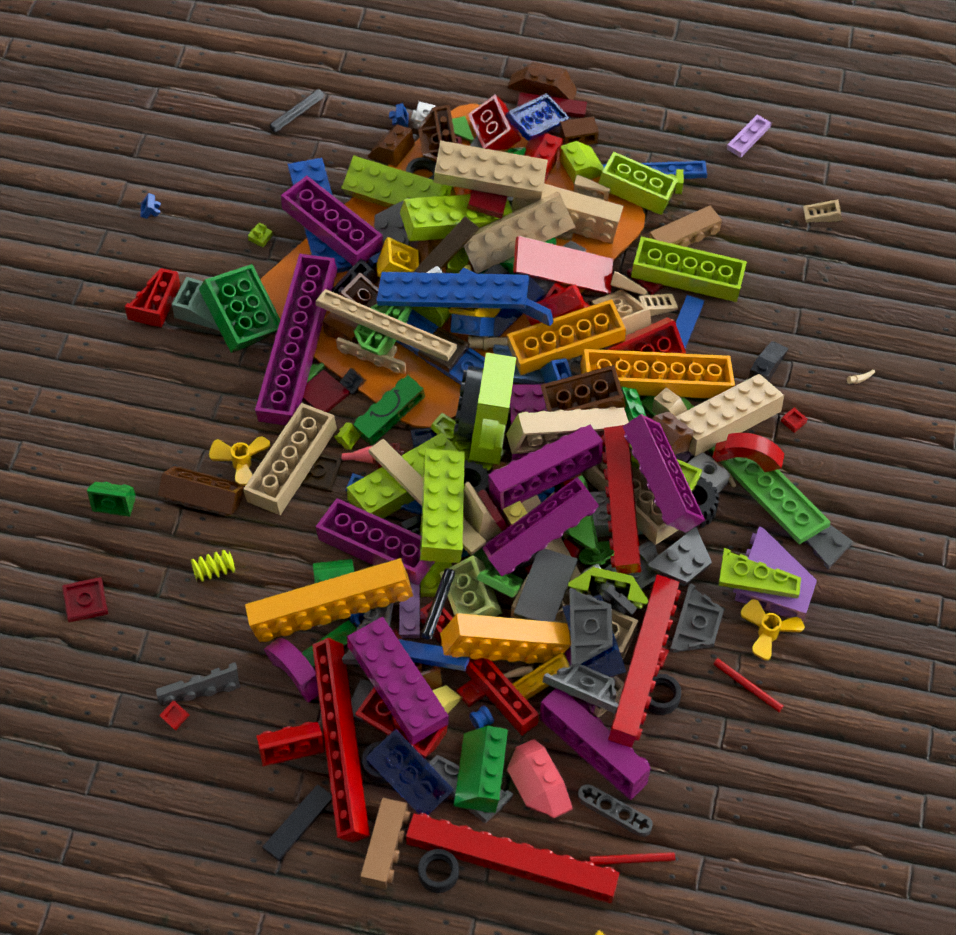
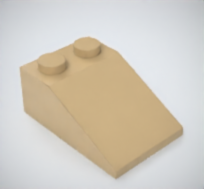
[591,289,651,335]
[463,482,502,543]

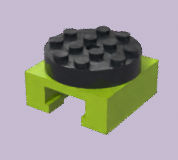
[453,352,516,465]

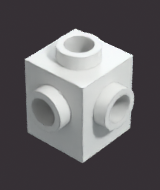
[411,102,436,129]

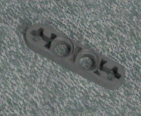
[578,785,653,837]

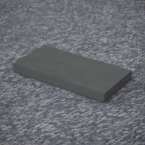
[514,549,578,622]

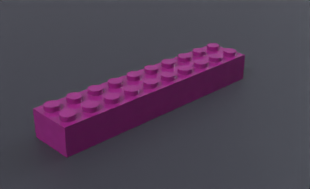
[255,254,337,425]

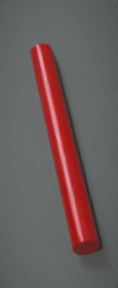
[713,658,784,712]
[589,852,675,865]

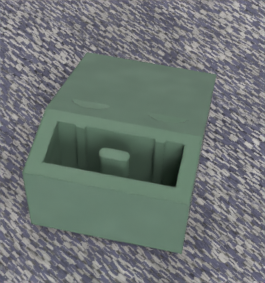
[172,277,220,331]

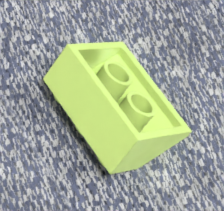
[440,555,502,617]

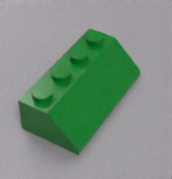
[454,726,508,813]

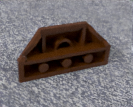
[507,61,577,100]
[418,105,457,161]

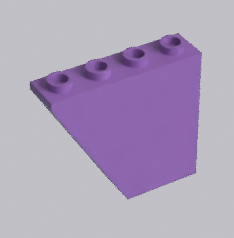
[733,527,817,622]

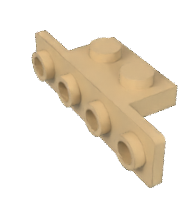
[336,337,406,374]

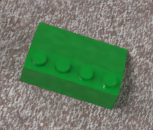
[199,264,281,353]

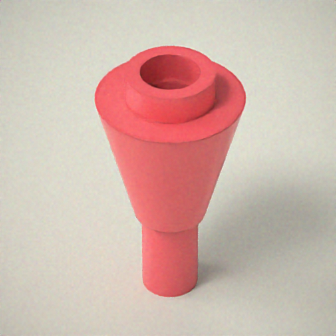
[342,445,375,464]

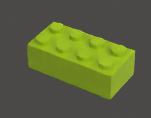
[598,152,678,215]

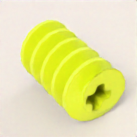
[191,550,235,582]

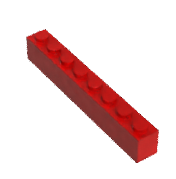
[601,425,641,574]
[420,601,539,736]

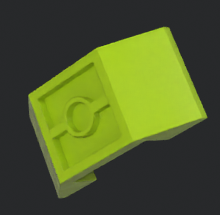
[568,567,648,609]

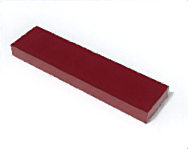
[517,93,587,118]

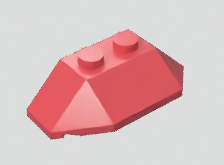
[507,739,573,818]

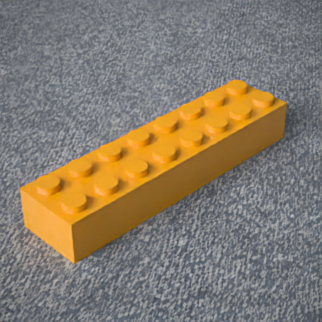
[580,349,735,398]
[245,558,414,642]

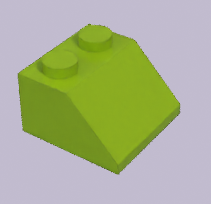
[560,141,604,183]

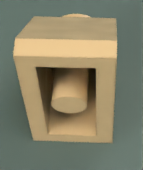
[652,387,687,417]

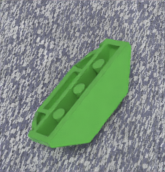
[354,304,413,355]
[566,475,600,555]

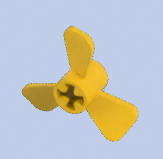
[209,437,270,486]
[741,599,805,661]

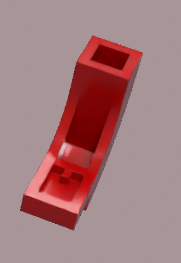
[713,433,784,473]

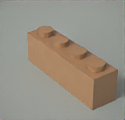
[649,206,722,247]
[361,798,410,890]

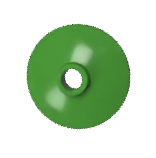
[579,541,614,565]

